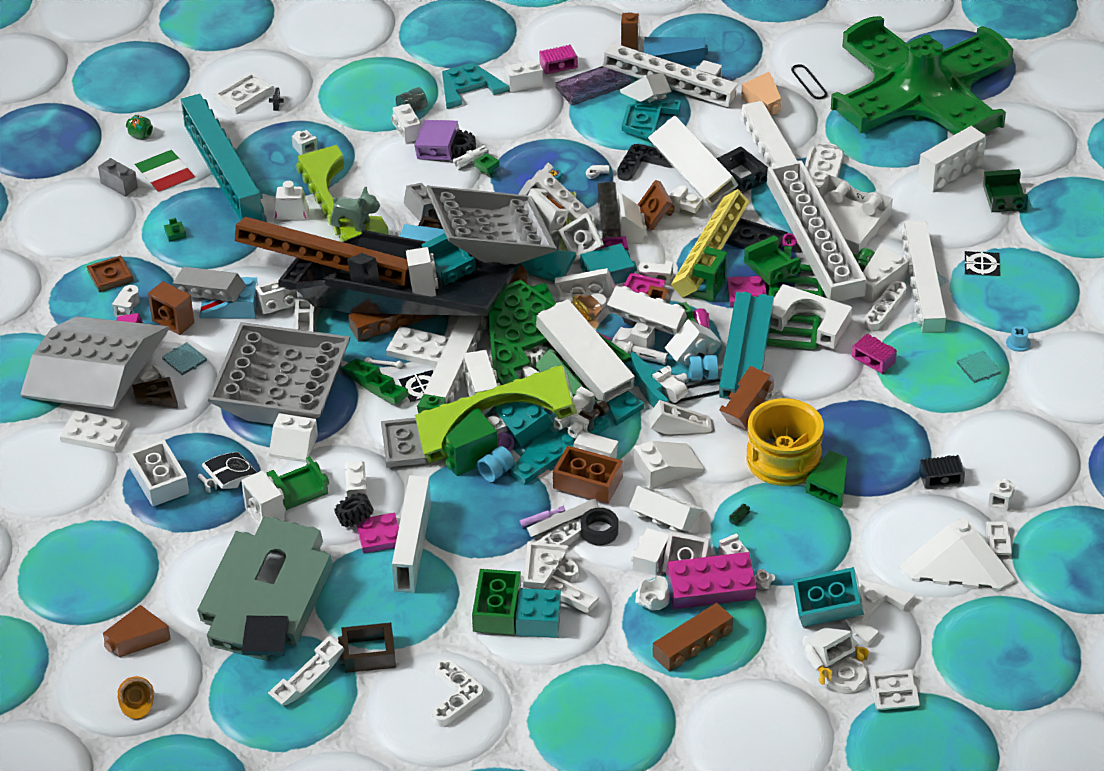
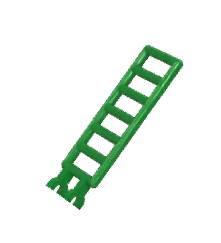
[767,246,825,350]

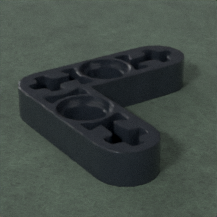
[617,144,673,181]

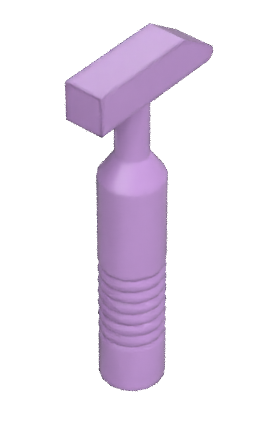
[519,505,565,528]

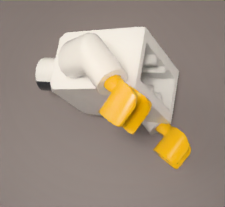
[803,628,869,685]

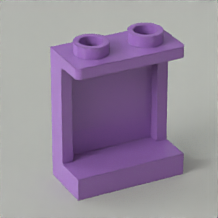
[414,120,459,160]

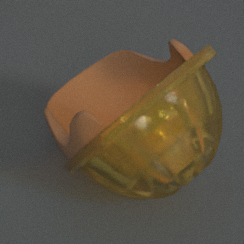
[571,294,602,322]

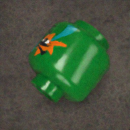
[126,115,153,139]

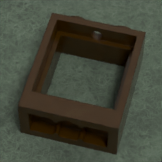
[338,622,396,673]

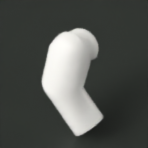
[586,165,609,179]

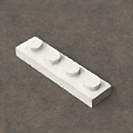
[521,569,599,614]

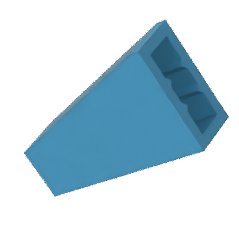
[644,37,708,65]

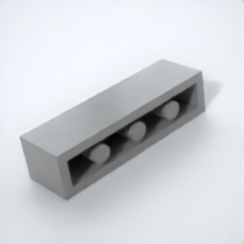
[172,267,246,302]

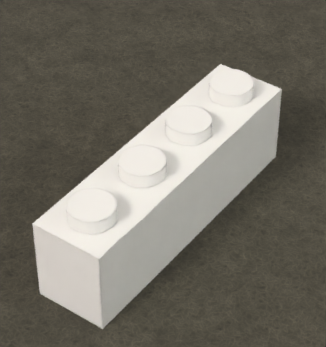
[607,286,687,335]

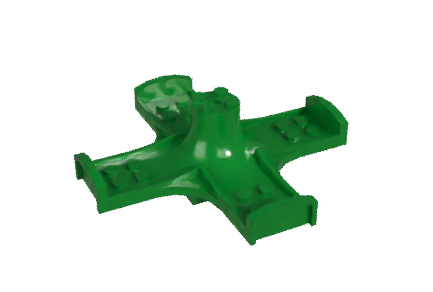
[830,16,1013,135]

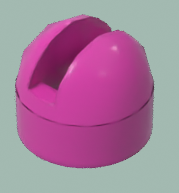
[782,233,797,249]

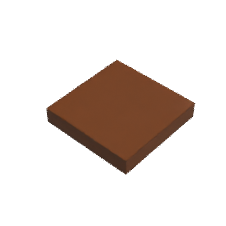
[87,255,134,292]

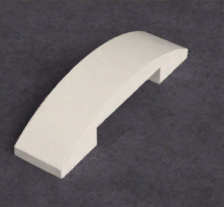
[268,636,344,706]

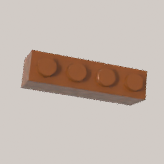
[653,603,733,671]

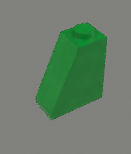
[806,450,847,508]

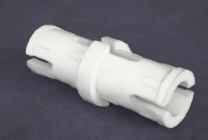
[453,145,489,169]

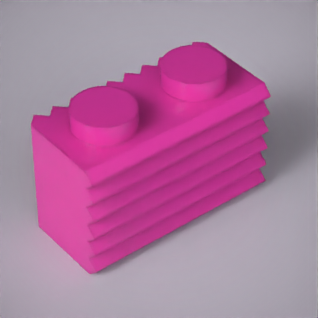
[539,44,578,75]
[852,334,897,374]

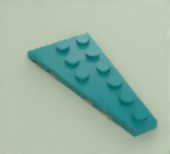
[511,396,609,485]

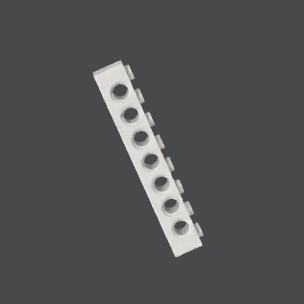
[603,43,738,107]

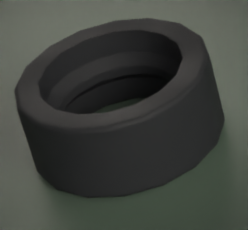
[581,508,619,545]

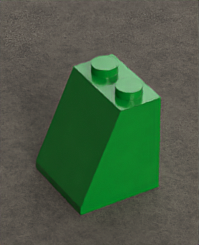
[445,408,498,476]

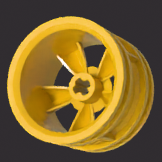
[746,398,824,486]

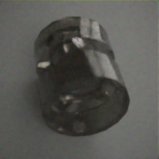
[395,87,428,112]

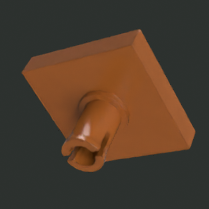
[637,180,675,230]

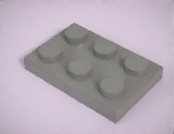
[381,418,426,467]

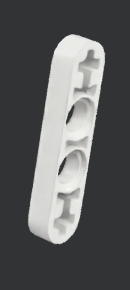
[865,281,906,331]
[527,498,599,537]

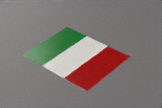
[134,149,195,192]

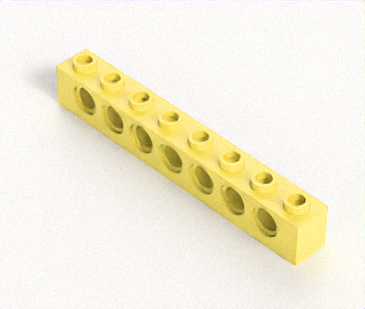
[671,189,749,298]

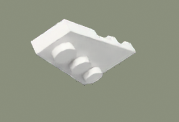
[555,268,615,297]
[523,542,568,589]

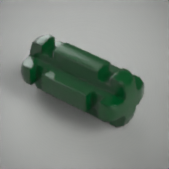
[729,504,750,525]

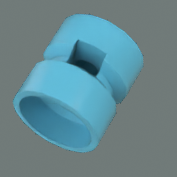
[689,355,718,381]
[477,446,515,482]

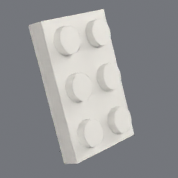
[386,326,450,367]
[60,410,129,452]

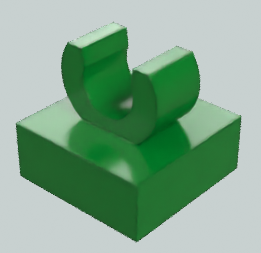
[474,153,499,177]
[164,218,187,242]

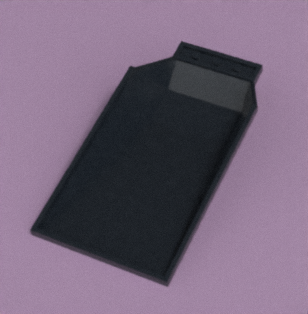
[278,230,520,316]

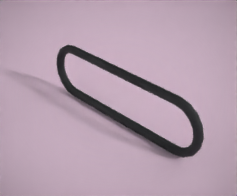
[791,64,827,99]
[669,379,721,403]

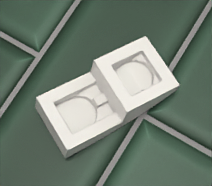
[986,522,1012,555]

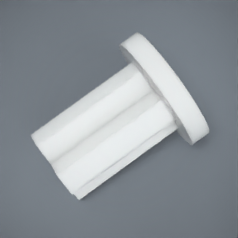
[140,364,164,383]

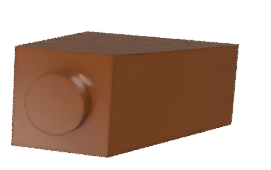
[621,12,640,51]
[103,605,171,657]

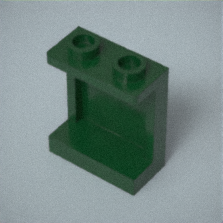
[983,169,1028,212]

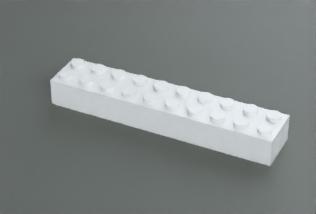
[767,160,866,302]

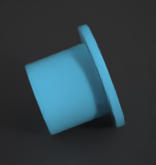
[1006,326,1031,352]

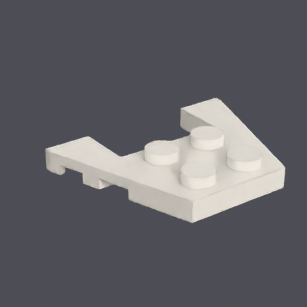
[841,579,915,648]

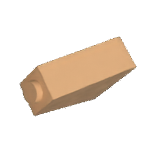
[741,72,781,116]

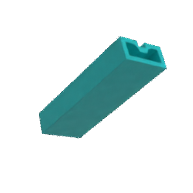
[719,292,774,399]

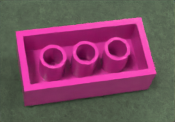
[666,552,757,610]

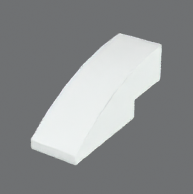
[294,298,315,332]

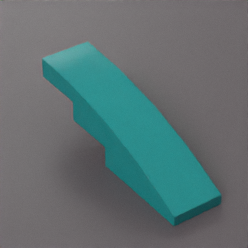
[630,352,669,408]

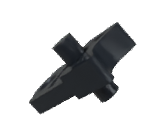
[269,87,284,111]

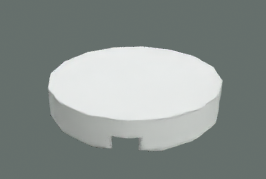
[825,656,868,694]

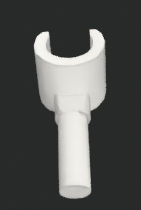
[198,474,217,493]

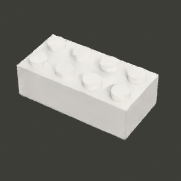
[918,126,986,192]

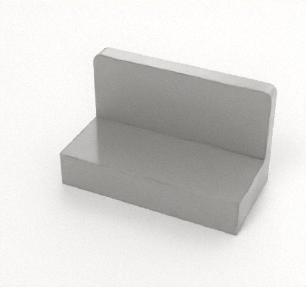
[404,183,435,221]

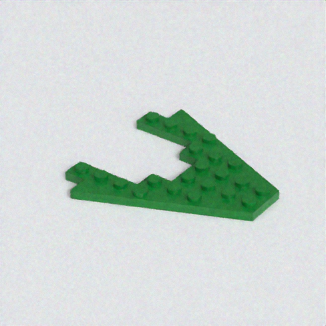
[488,280,631,414]

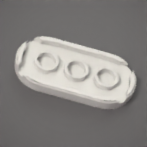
[804,143,844,190]

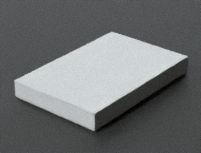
[213,72,274,114]

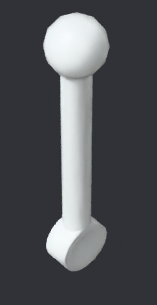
[364,357,403,368]

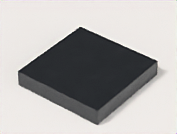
[242,615,289,655]

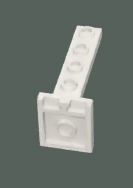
[518,162,600,226]

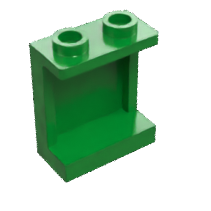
[744,235,800,286]
[266,456,329,510]

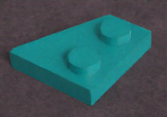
[606,391,644,425]

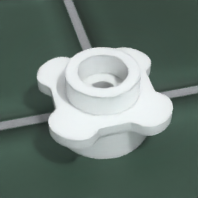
[754,569,775,590]

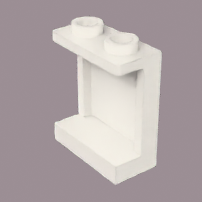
[528,188,569,242]

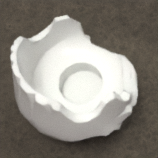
[635,576,670,610]

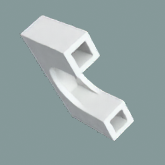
[770,284,852,349]

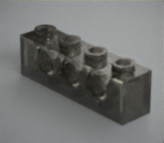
[597,182,621,238]

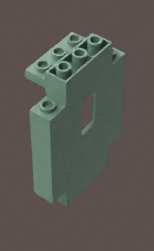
[197,516,333,661]

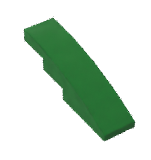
[342,358,409,405]

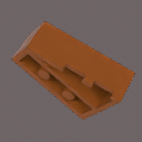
[719,366,774,431]

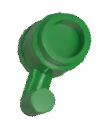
[852,248,875,272]

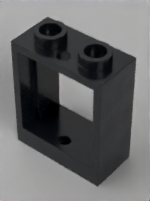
[716,146,768,194]

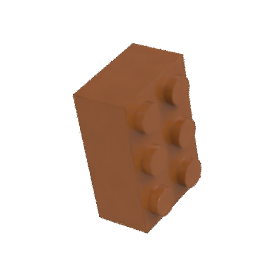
[553,445,623,504]

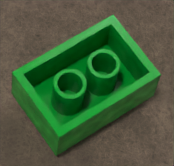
[472,569,521,634]

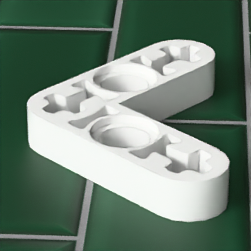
[537,520,581,582]
[432,659,483,727]

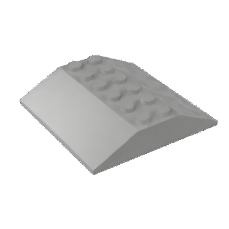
[426,185,556,265]
[20,316,169,410]
[208,322,350,424]

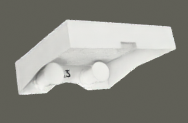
[818,175,893,253]

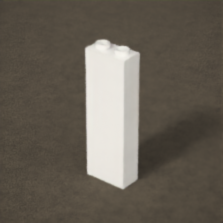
[648,116,738,208]
[536,299,635,402]
[392,475,431,593]

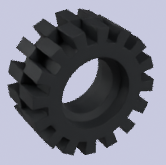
[451,130,476,159]
[334,493,374,528]

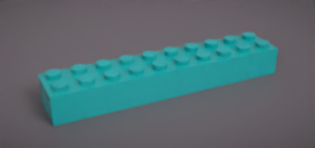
[181,93,264,221]

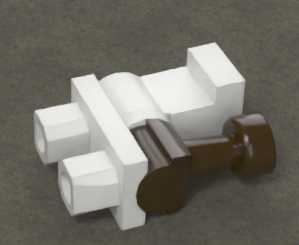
[554,387,609,438]

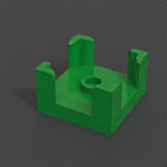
[692,246,727,302]

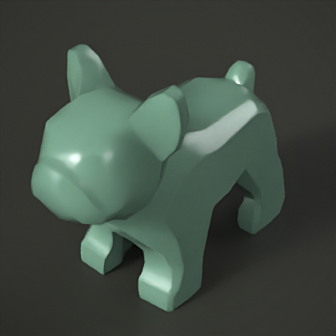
[331,187,380,232]

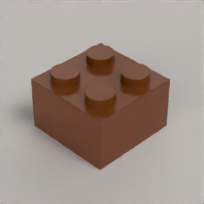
[148,281,195,335]

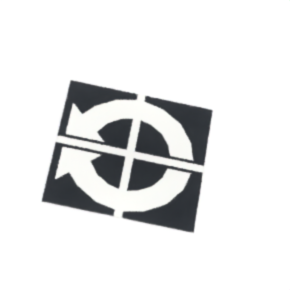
[965,251,1000,276]
[398,370,433,402]

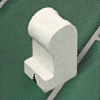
[638,261,673,286]
[112,285,140,317]
[652,367,688,403]

